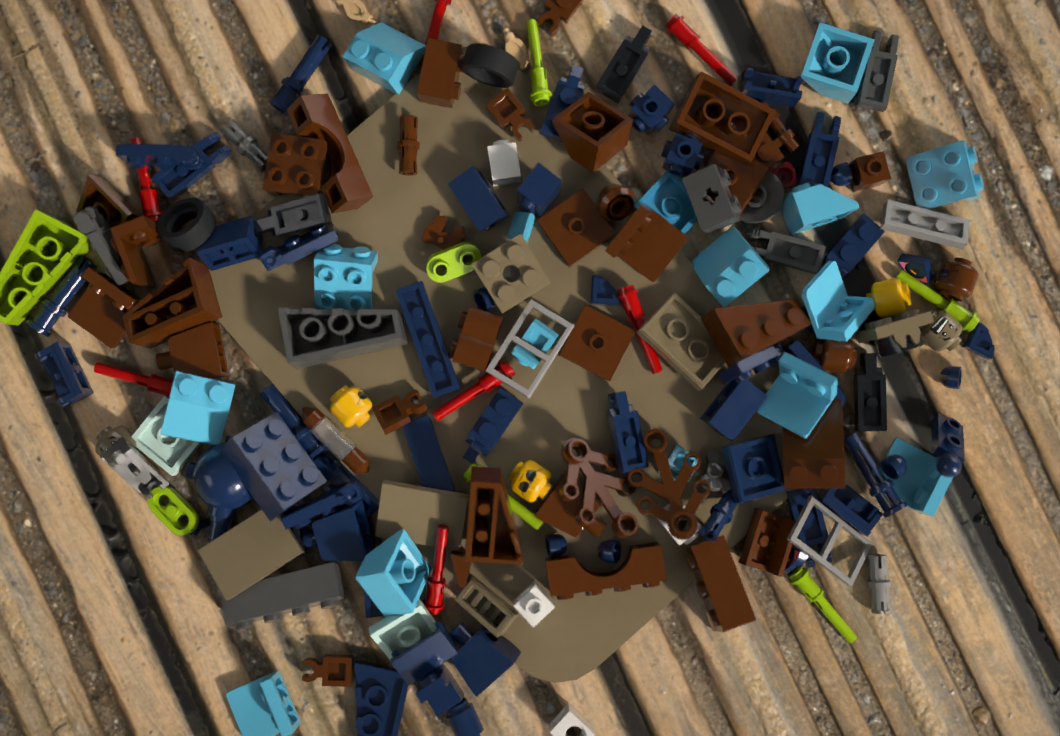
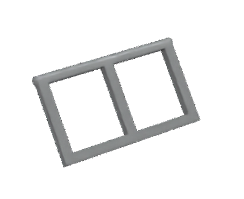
[485,299,575,399]
[787,495,872,587]

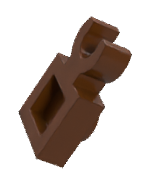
[537,0,583,37]
[485,87,534,142]
[372,390,427,435]
[302,654,353,687]

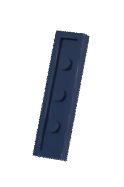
[395,281,461,398]

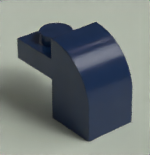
[415,663,464,717]

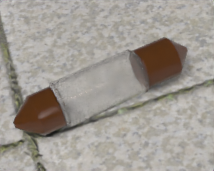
[302,407,369,474]

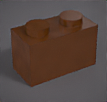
[416,38,465,108]

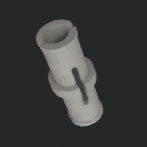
[867,554,891,614]

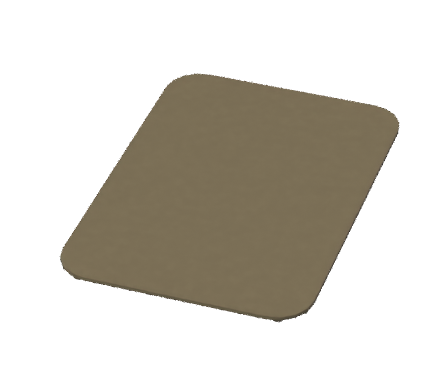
[209,47,795,683]

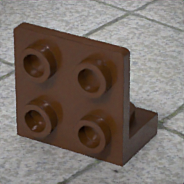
[262,133,328,197]
[605,203,688,282]
[110,216,161,289]
[68,267,141,348]

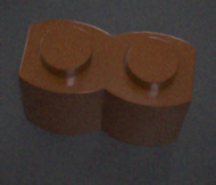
[449,306,503,373]

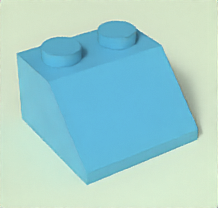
[343,22,426,95]
[801,22,875,104]
[780,183,860,236]
[691,225,770,307]
[160,371,235,445]
[355,529,432,616]

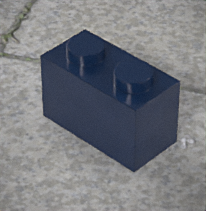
[517,162,562,218]

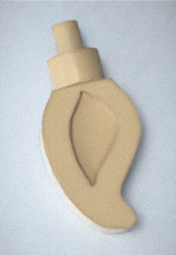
[336,0,377,26]
[503,28,529,72]

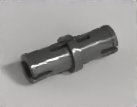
[221,119,268,172]

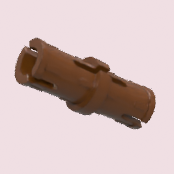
[397,115,420,176]

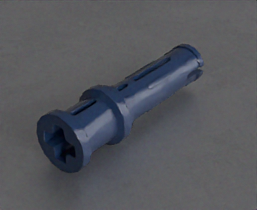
[268,34,332,117]
[26,256,97,337]
[260,384,329,461]
[844,433,908,518]

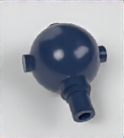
[186,435,254,542]

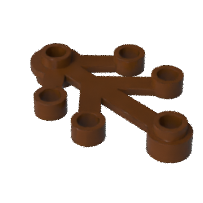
[628,429,710,540]
[559,438,638,538]

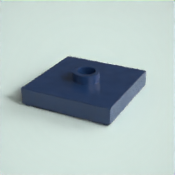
[722,434,787,503]

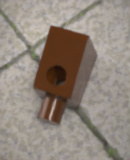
[156,322,229,378]
[534,470,607,538]

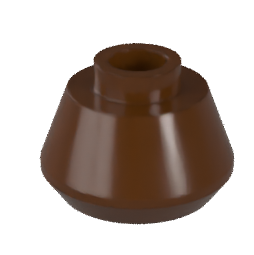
[598,184,636,222]

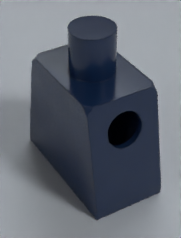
[303,499,375,561]
[450,621,521,697]

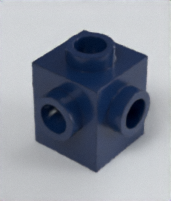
[629,84,675,136]
[661,133,704,177]

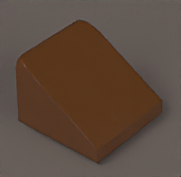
[450,550,472,588]

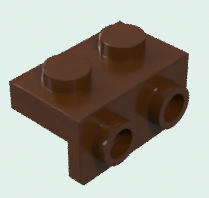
[739,508,796,577]

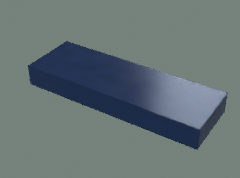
[402,415,456,492]

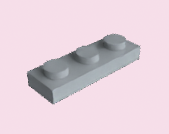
[880,200,970,249]

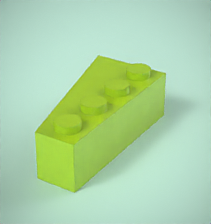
[0,209,92,325]

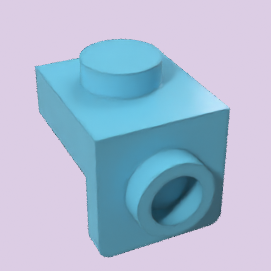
[511,319,559,369]

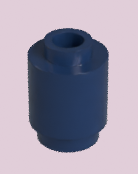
[446,698,484,736]

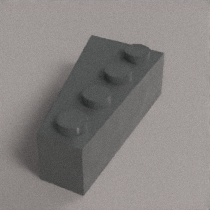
[277,307,408,369]

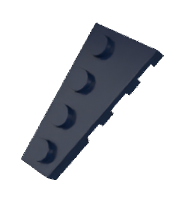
[355,660,409,736]

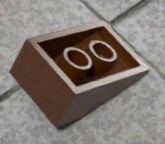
[668,71,776,163]
[783,399,846,489]

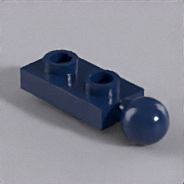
[931,413,965,478]

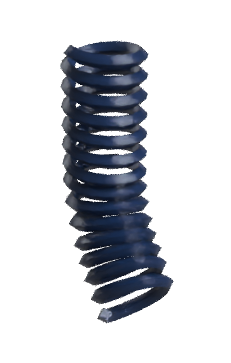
[190,518,210,536]

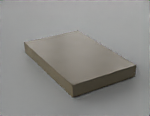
[636,292,725,391]
[375,480,469,551]
[198,510,304,601]

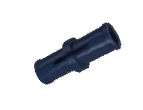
[700,490,738,541]

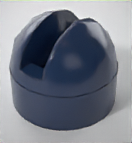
[831,162,853,186]
[473,287,496,311]
[940,366,962,389]
[880,454,907,480]
[545,533,567,558]
[598,540,621,564]

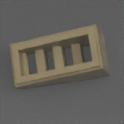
[454,577,519,638]

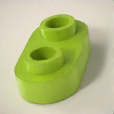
[426,242,482,283]
[147,486,199,536]

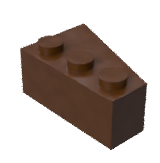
[123,258,222,349]
[701,299,811,368]
[465,466,523,565]
[685,535,756,632]

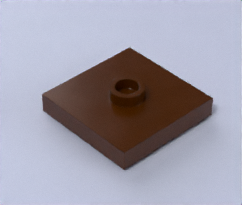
[704,151,770,216]
[537,188,616,267]
[559,305,636,382]

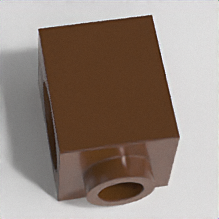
[849,151,891,192]

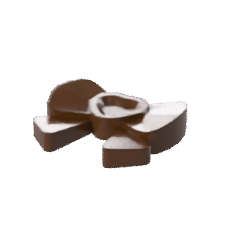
[422,215,466,250]

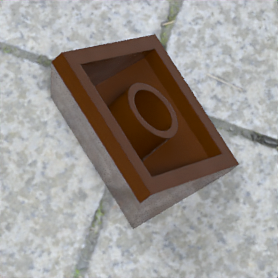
[76,173,142,227]

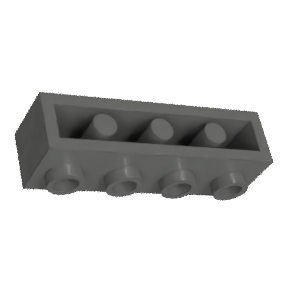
[220,562,346,630]

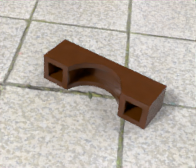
[286,94,373,213]
[545,542,666,600]

